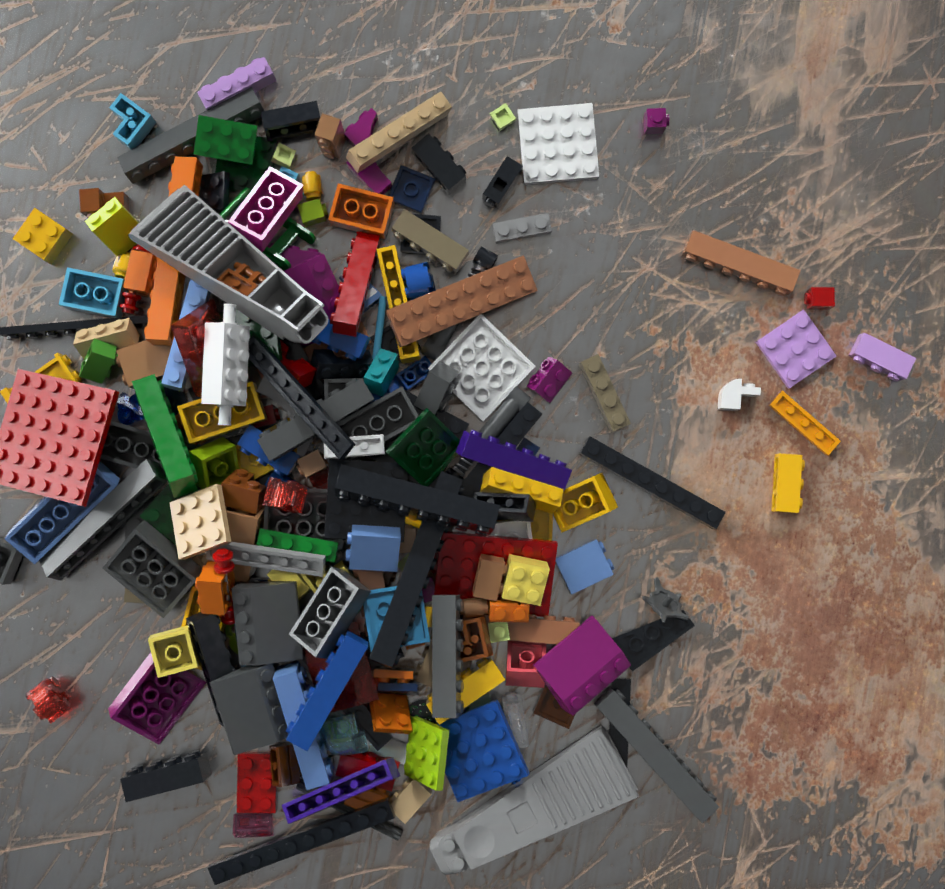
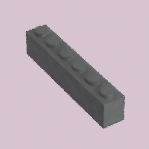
[432,595,464,718]

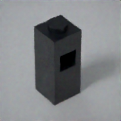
[482,156,523,209]

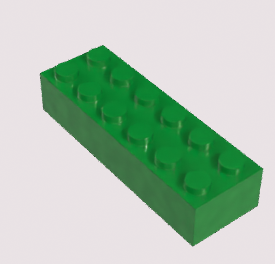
[132,374,199,498]

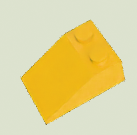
[553,473,618,532]

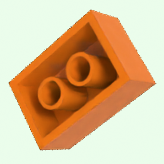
[328,183,395,239]

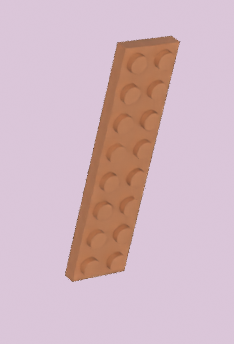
[385,255,538,347]

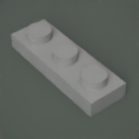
[492,213,552,243]

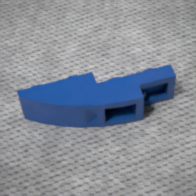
[371,356,432,403]

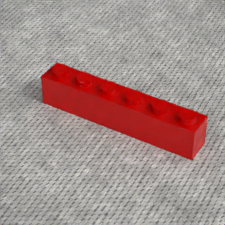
[330,231,380,337]

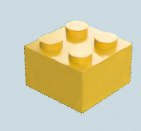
[13,208,73,265]

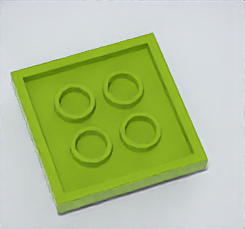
[404,716,449,791]

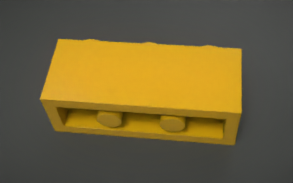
[771,453,805,513]

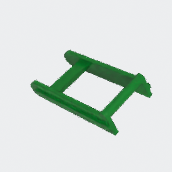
[219,187,316,270]

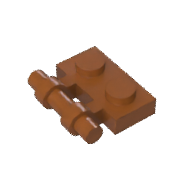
[217,262,266,296]

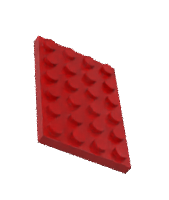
[434,531,558,617]

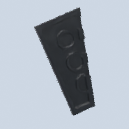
[612,610,695,671]

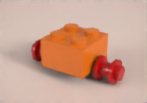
[119,244,157,315]
[195,548,235,625]

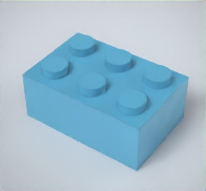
[59,267,128,318]

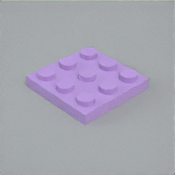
[756,309,836,389]

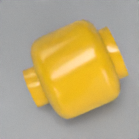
[112,252,131,280]

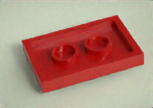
[237,752,277,813]

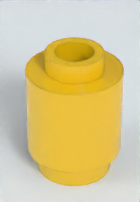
[302,171,323,201]

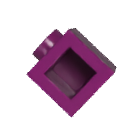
[644,108,669,134]

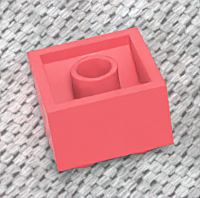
[505,640,546,688]

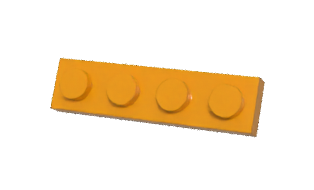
[768,391,841,456]

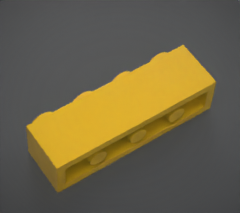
[480,467,564,514]

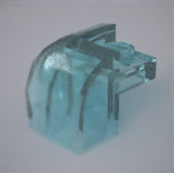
[320,714,368,756]

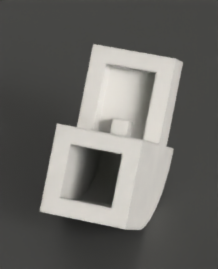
[717,379,761,411]

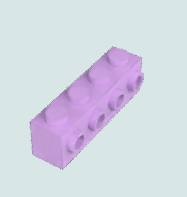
[197,57,276,110]

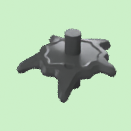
[642,577,689,623]

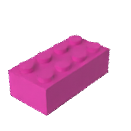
[228,167,303,252]

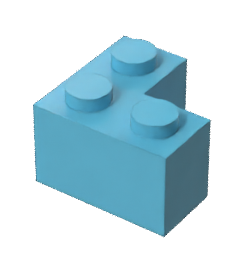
[109,93,157,150]

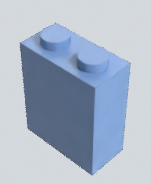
[345,525,401,572]
[555,539,614,595]

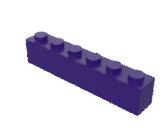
[456,429,572,492]
[282,757,400,824]

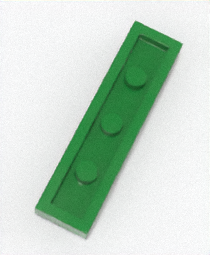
[257,528,339,562]

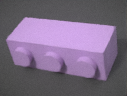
[849,333,916,382]

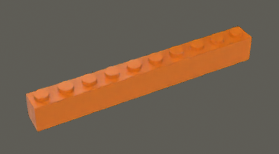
[144,156,203,346]

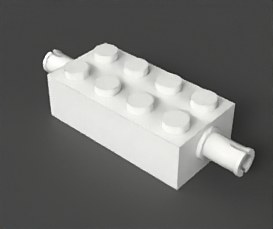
[201,304,250,425]

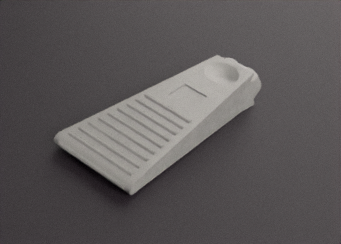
[128,185,328,344]
[430,725,639,875]

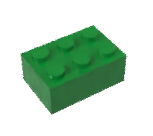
[194,115,258,165]

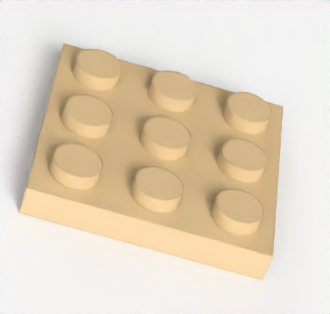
[170,484,231,560]

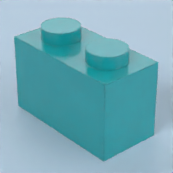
[364,348,399,397]

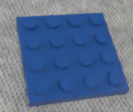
[437,699,530,802]

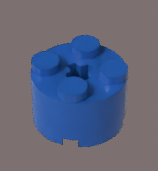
[401,262,436,301]

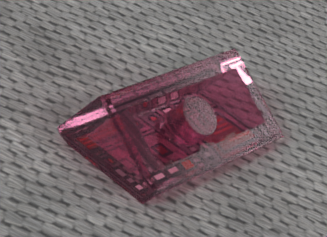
[232,813,274,838]

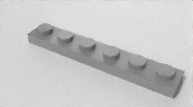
[206,542,326,577]

